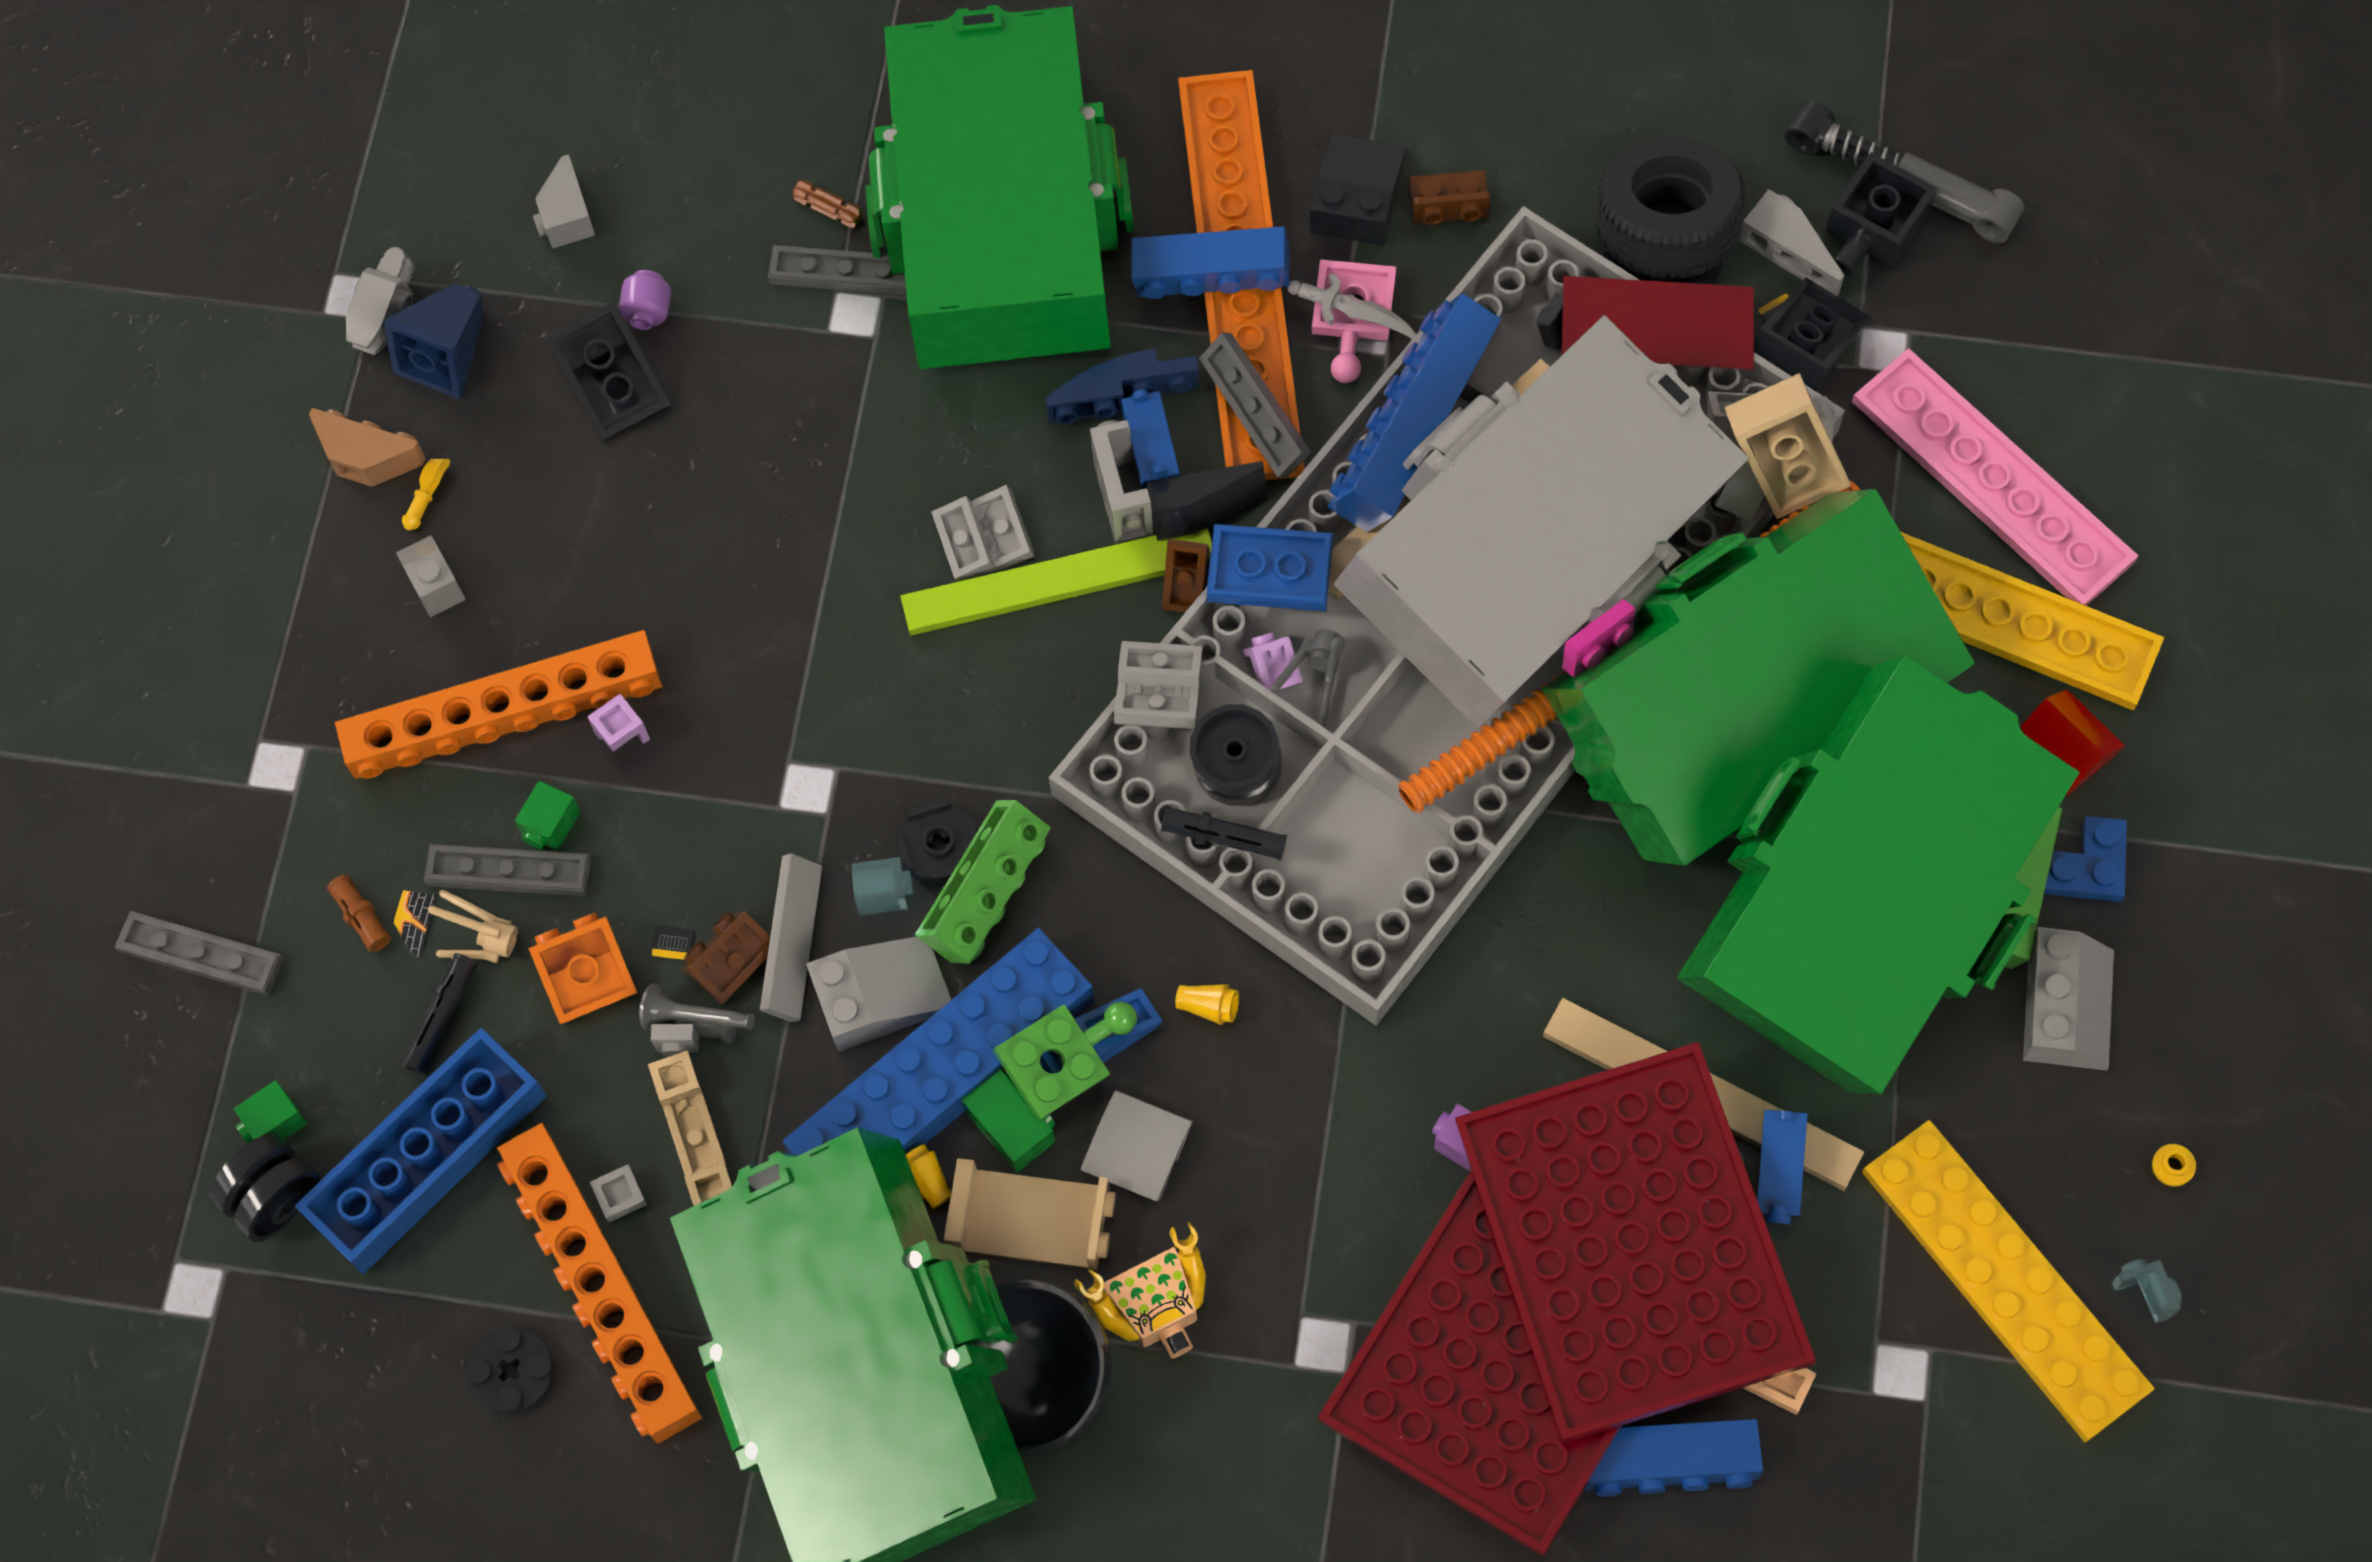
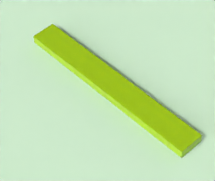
[900,528,1212,636]

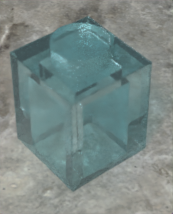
[851,857,914,915]

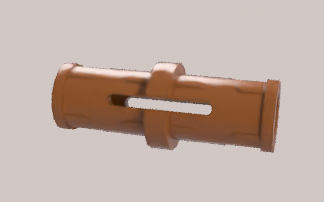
[327,874,392,953]

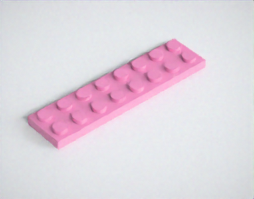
[1852,348,2139,606]

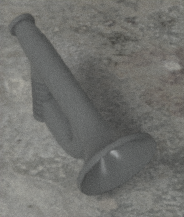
[639,983,755,1044]

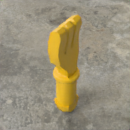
[402,459,451,531]

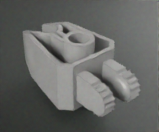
[346,246,414,355]

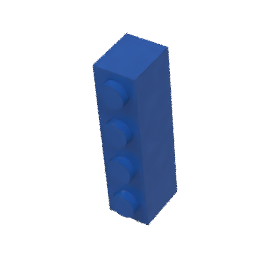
[1132,227,1290,299]
[1584,1419,1763,1497]

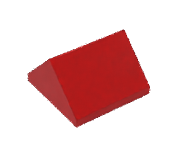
[2020,689,2125,797]

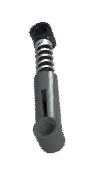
[1784,101,2025,243]

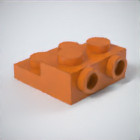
[528,912,637,1024]

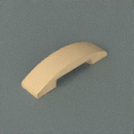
[648,1050,733,1206]

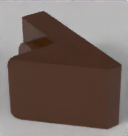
[1162,539,1211,613]

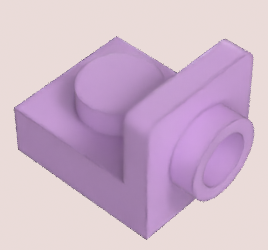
[1242,632,1303,691]

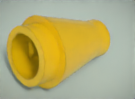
[1175,984,1239,1025]
[906,1144,952,1209]

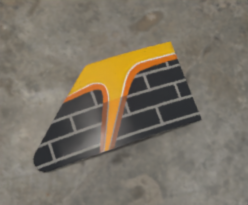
[394,890,436,957]

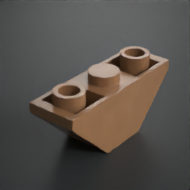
[309,408,426,487]

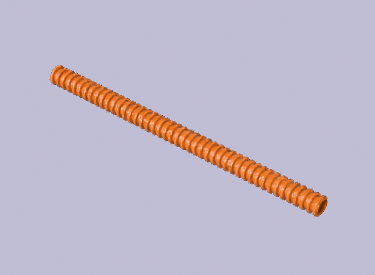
[1398,480,1860,813]

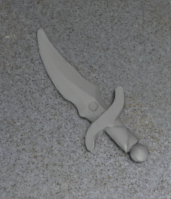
[1287,273,1416,339]

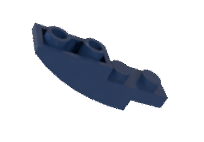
[1046,348,1199,424]

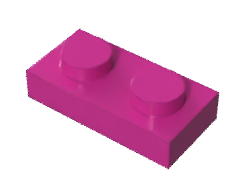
[1562,599,1635,678]

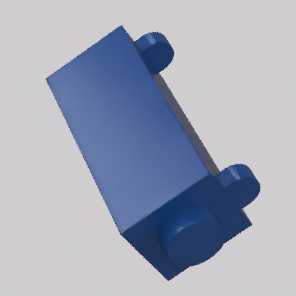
[1121,389,1180,490]
[1757,1110,1808,1224]

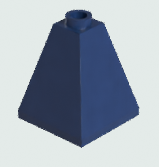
[384,284,484,400]

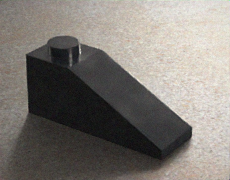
[1146,461,1268,541]

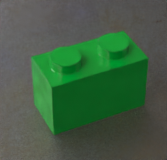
[961,1069,1056,1173]

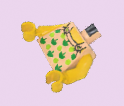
[1074,1222,1206,1359]

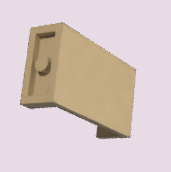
[944,1158,1116,1270]

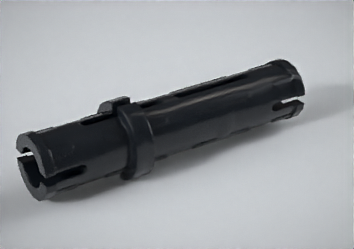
[1161,806,1287,861]
[400,953,479,1075]

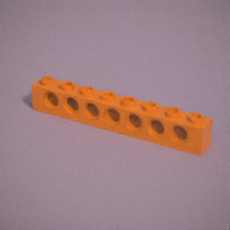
[335,630,663,779]
[497,1123,703,1444]

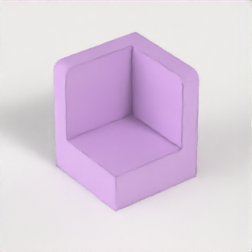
[587,694,650,752]

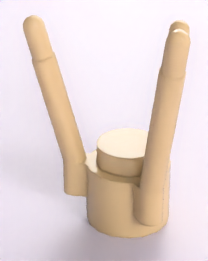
[428,889,518,963]

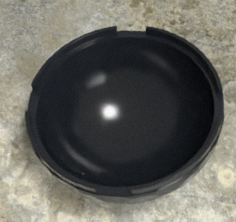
[988,1279,1112,1456]

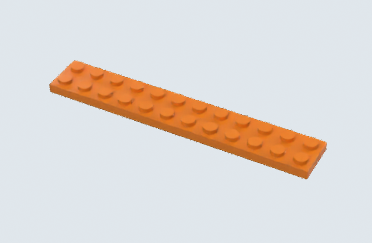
[1178,70,1305,481]

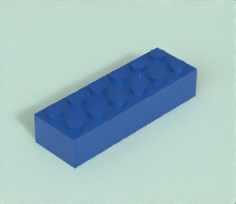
[1327,293,1501,532]
[295,1028,547,1275]

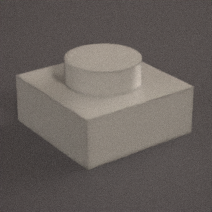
[651,1024,699,1057]
[590,1164,647,1223]

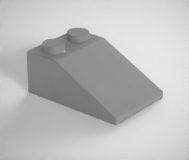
[806,937,951,1052]

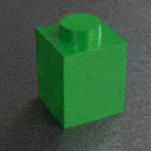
[515,781,581,852]
[233,1080,308,1143]

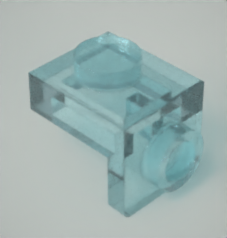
[2112,1259,2182,1323]

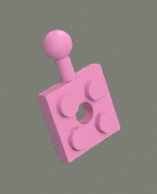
[1312,260,1396,383]

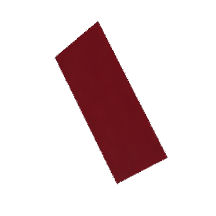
[1562,276,1754,370]

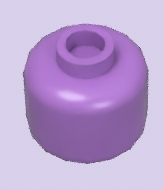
[618,270,672,330]

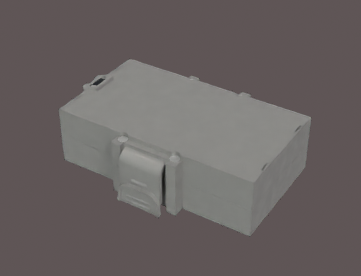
[1333,315,1749,729]

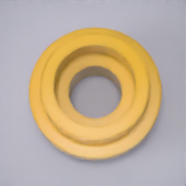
[2152,1144,2196,1187]

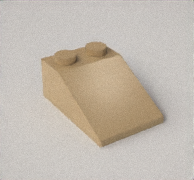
[1724,373,1851,519]

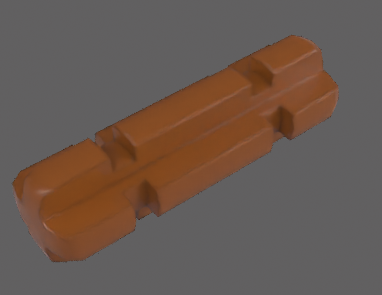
[792,180,863,228]

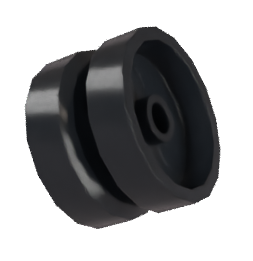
[1190,704,1282,806]
[209,1133,320,1242]

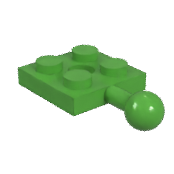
[993,1001,1137,1121]

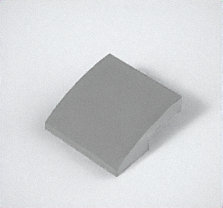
[931,485,1035,581]
[1114,641,1202,729]
[1080,1090,1193,1202]

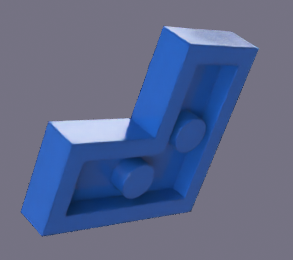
[2044,816,2127,902]

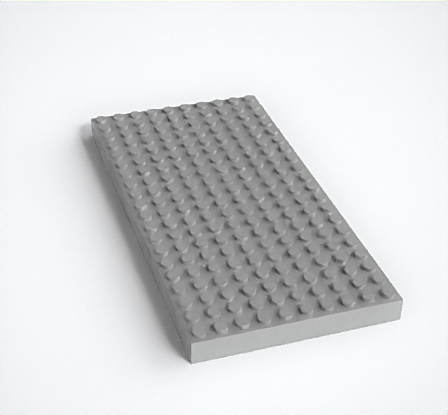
[1049,206,1845,1026]

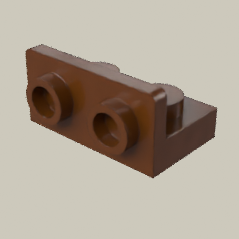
[1409,170,1490,225]
[681,911,770,1004]

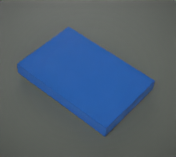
[1206,524,1334,611]

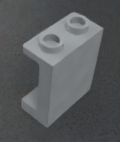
[1090,420,1154,545]

